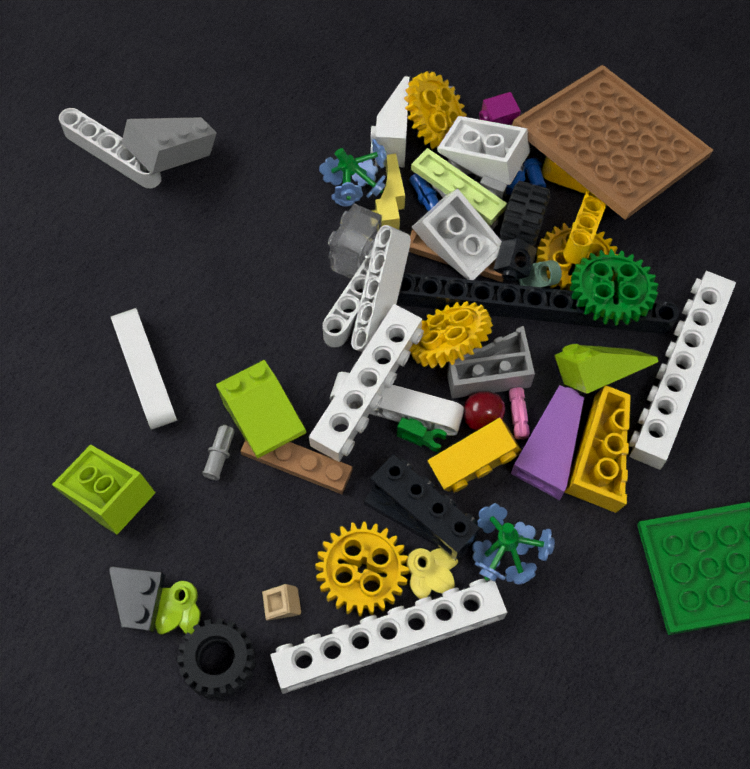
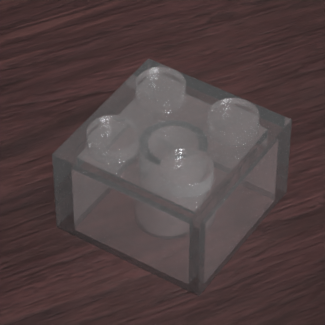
[328,203,382,279]

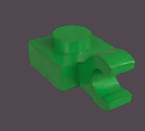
[397,417,447,452]

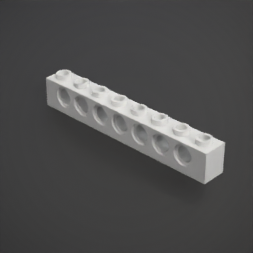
[629,271,736,470]
[270,579,507,694]

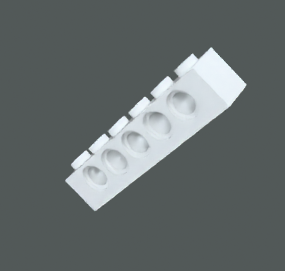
[309,304,424,462]

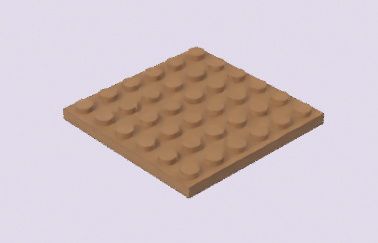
[512,65,713,220]

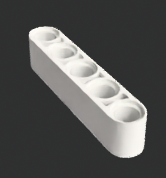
[59,108,161,188]
[351,225,411,352]
[323,248,373,347]
[111,308,177,430]
[330,372,464,436]

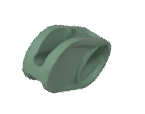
[519,260,562,287]

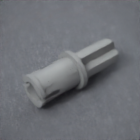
[202,425,234,480]

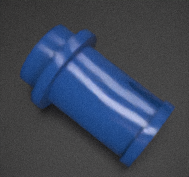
[523,158,546,188]

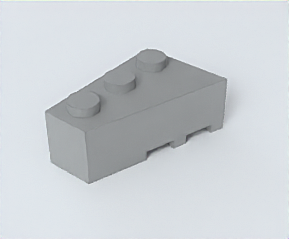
[122,117,217,174]
[447,326,535,399]

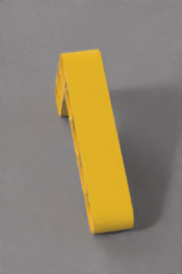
[541,156,606,264]

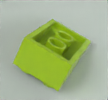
[555,344,658,394]
[216,360,306,459]
[52,444,155,534]

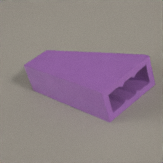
[511,385,584,500]

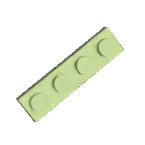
[411,148,507,226]

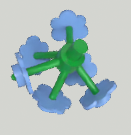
[319,139,387,206]
[472,503,555,584]

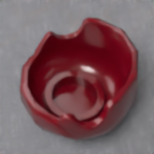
[464,391,505,430]

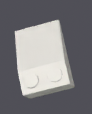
[371,76,409,167]
[437,116,530,185]
[412,189,502,280]

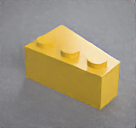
[427,418,522,493]

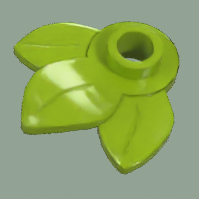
[155,581,201,634]

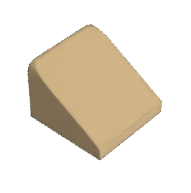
[262,584,301,620]

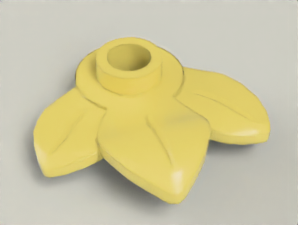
[406,548,458,599]

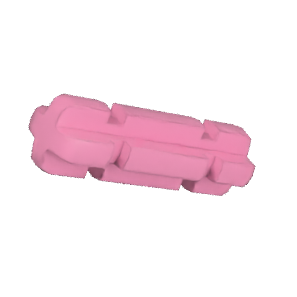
[509,387,530,440]

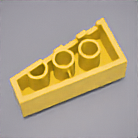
[565,386,630,513]

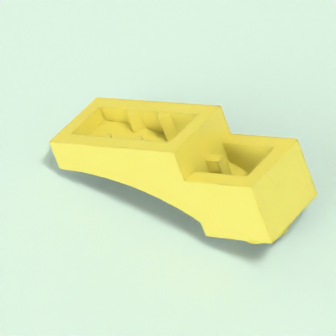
[371,153,405,230]

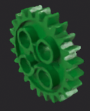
[570,249,658,325]

